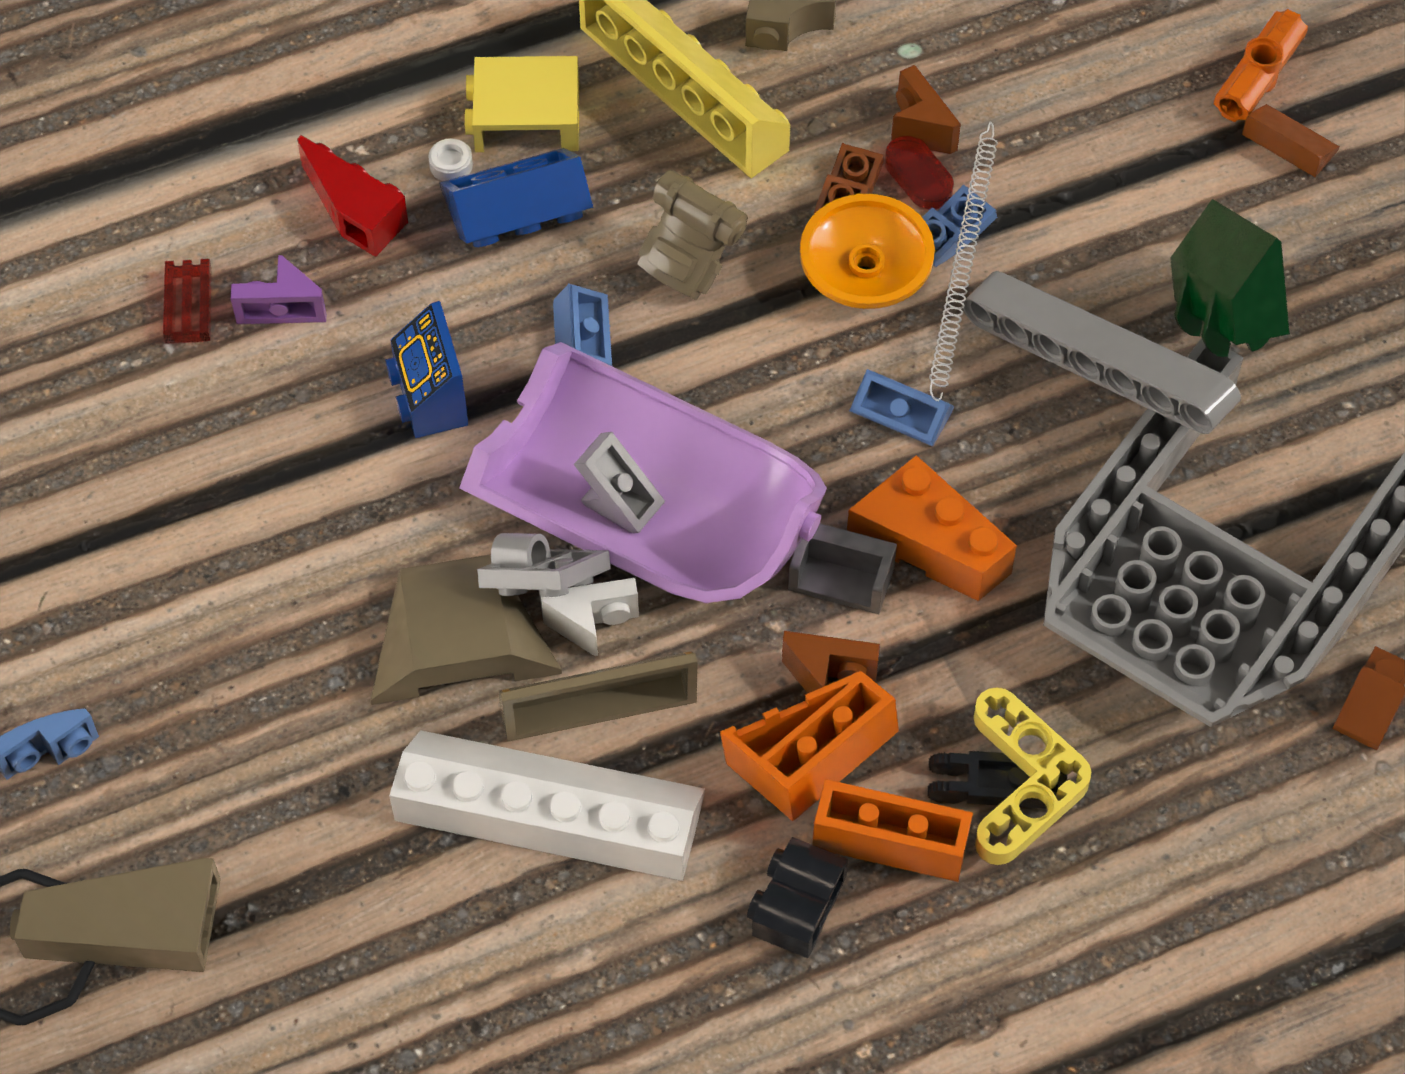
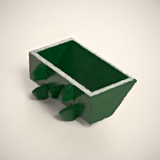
[1170,199,1290,357]

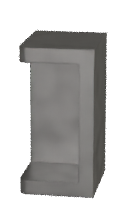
[788,524,897,615]

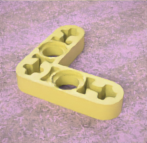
[973,687,1092,865]

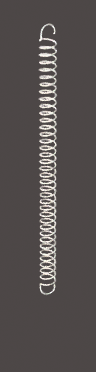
[929,121,998,401]

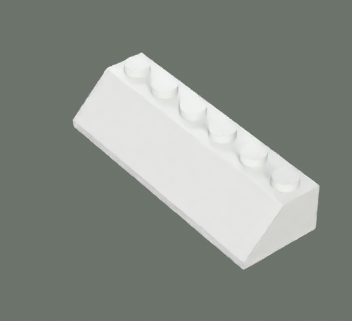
[389,730,705,881]

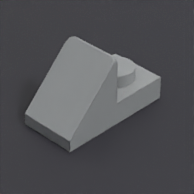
[574,432,665,533]

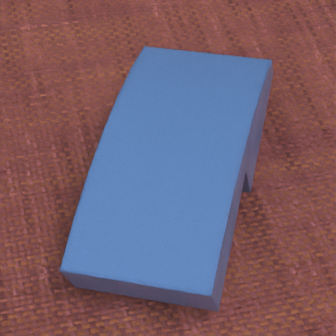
[922,184,997,267]
[0,708,99,780]

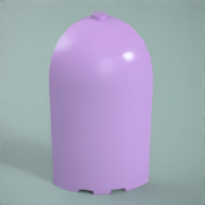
[459,342,827,603]

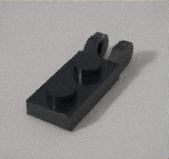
[927,751,1068,809]

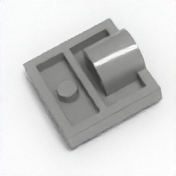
[477,533,611,597]

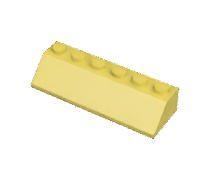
[579,0,790,179]

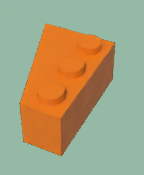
[847,455,1017,601]
[720,671,899,821]

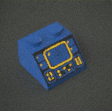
[385,301,468,438]

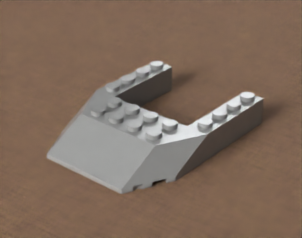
[1043,338,1405,727]

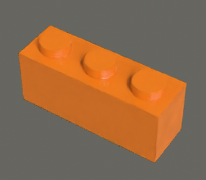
[812,779,973,882]

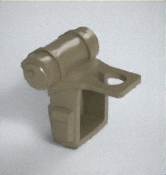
[637,170,748,300]

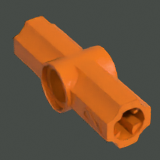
[1214,9,1308,122]

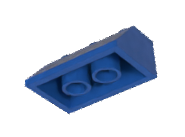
[439,148,594,247]

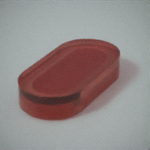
[885,136,954,210]

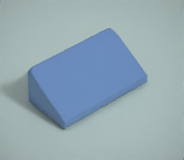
[553,283,612,366]
[849,369,954,446]

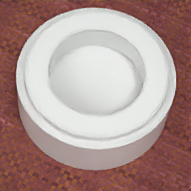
[428,139,473,181]

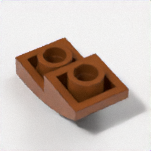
[814,143,884,214]

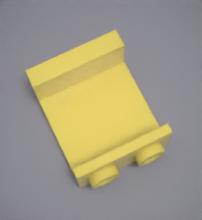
[465,56,579,152]

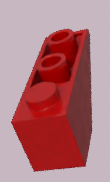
[297,135,408,257]

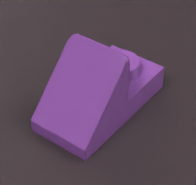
[230,255,327,324]

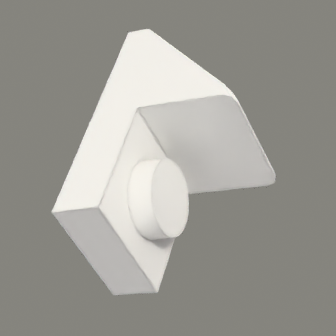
[540,578,639,656]

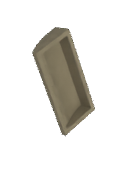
[499,651,698,742]

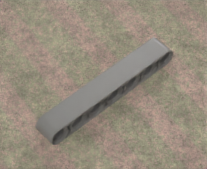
[963,271,1241,434]

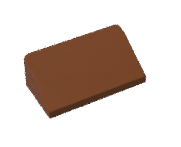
[1242,104,1340,177]

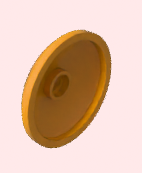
[800,194,935,309]

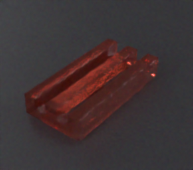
[163,259,212,344]

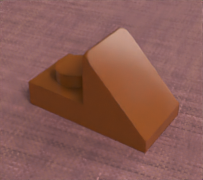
[891,65,961,154]
[782,631,880,693]
[1332,646,1405,751]

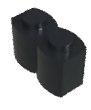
[747,837,848,958]

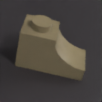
[745,0,836,51]

